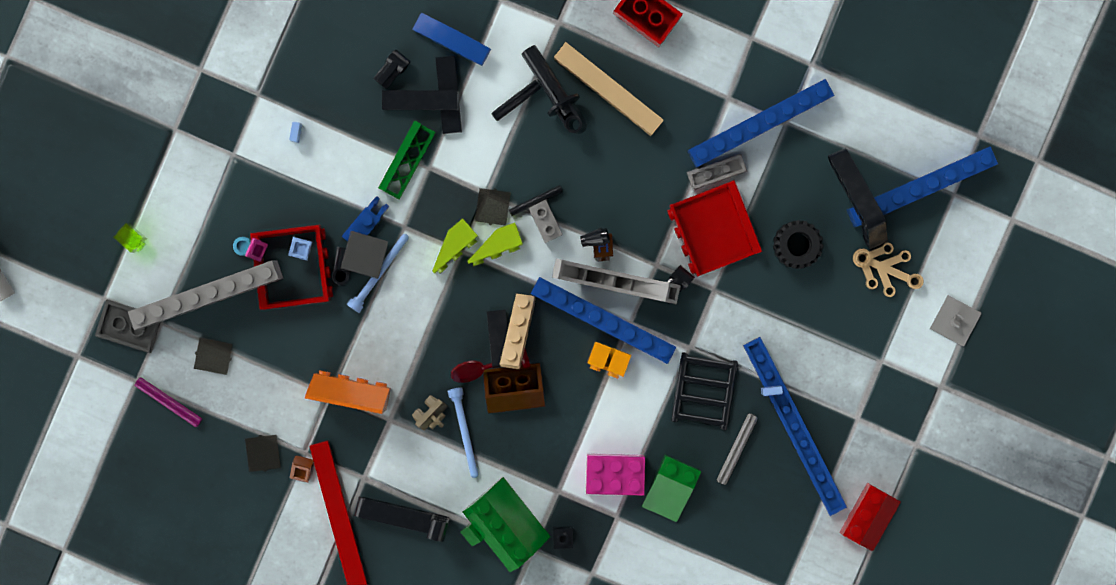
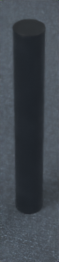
[509,185,563,216]

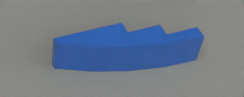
[412,13,491,66]

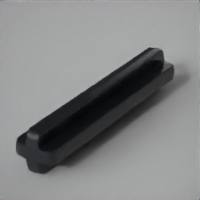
[491,80,541,121]

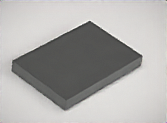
[95,299,161,353]

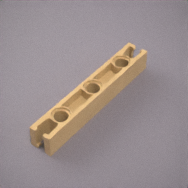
[554,42,663,136]

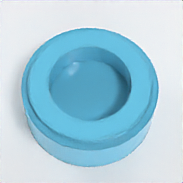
[233,237,251,256]

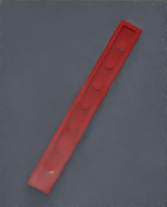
[309,440,368,585]

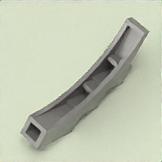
[552,259,680,304]

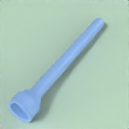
[347,234,409,313]
[447,387,478,478]

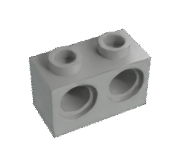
[529,200,562,243]

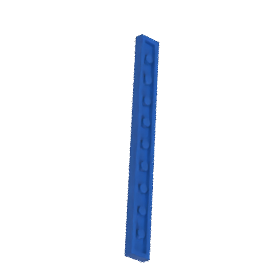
[743,337,847,516]

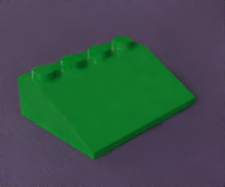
[462,477,551,572]

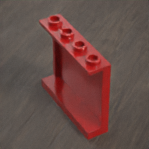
[667,180,762,277]

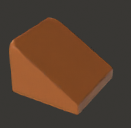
[290,456,313,483]

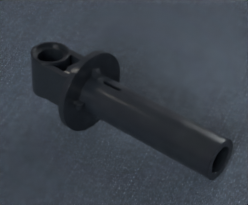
[521,45,587,134]

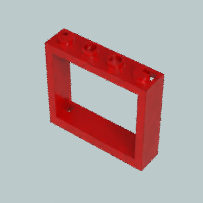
[250,225,333,310]

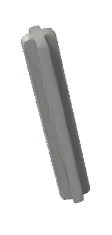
[717,414,758,485]

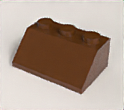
[483,363,545,413]

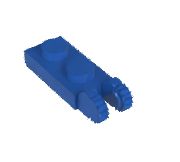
[342,196,389,241]

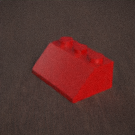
[839,483,901,551]

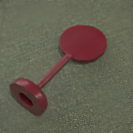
[451,349,531,383]

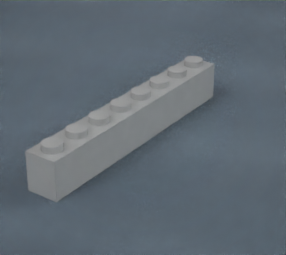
[128,260,284,330]

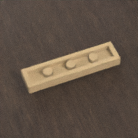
[500,294,536,369]

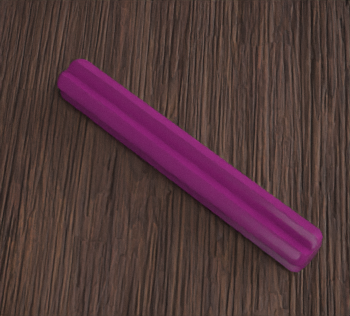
[135,377,202,427]

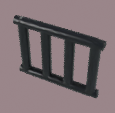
[671,352,738,430]

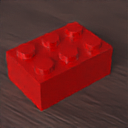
[613,0,683,47]

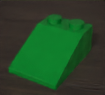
[642,454,701,522]

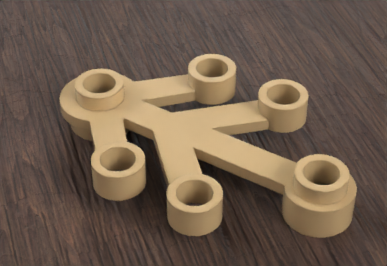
[853,243,924,297]

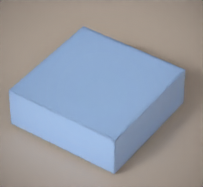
[289,122,302,143]
[288,237,312,261]
[761,386,783,396]

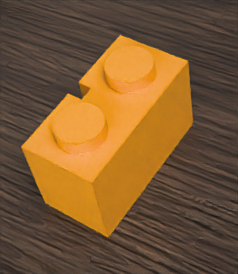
[587,341,631,379]

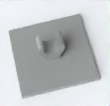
[930,295,981,347]

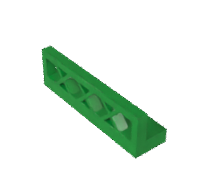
[378,120,436,200]

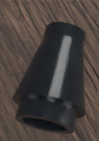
[580,227,610,247]

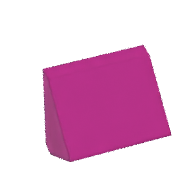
[245,238,268,262]

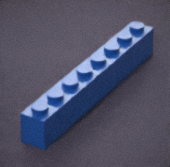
[687,79,835,168]
[846,146,998,227]
[531,277,676,364]

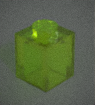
[113,223,147,253]

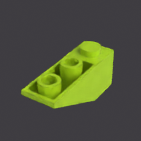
[432,218,478,274]
[468,223,523,266]

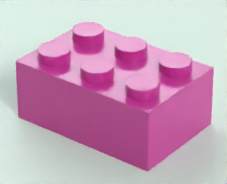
[586,454,645,495]

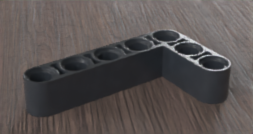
[828,148,888,249]
[354,496,450,542]

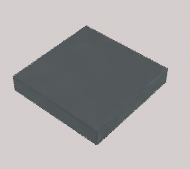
[341,231,388,279]

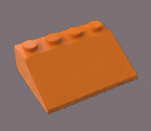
[305,370,391,414]

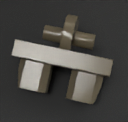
[412,395,448,431]

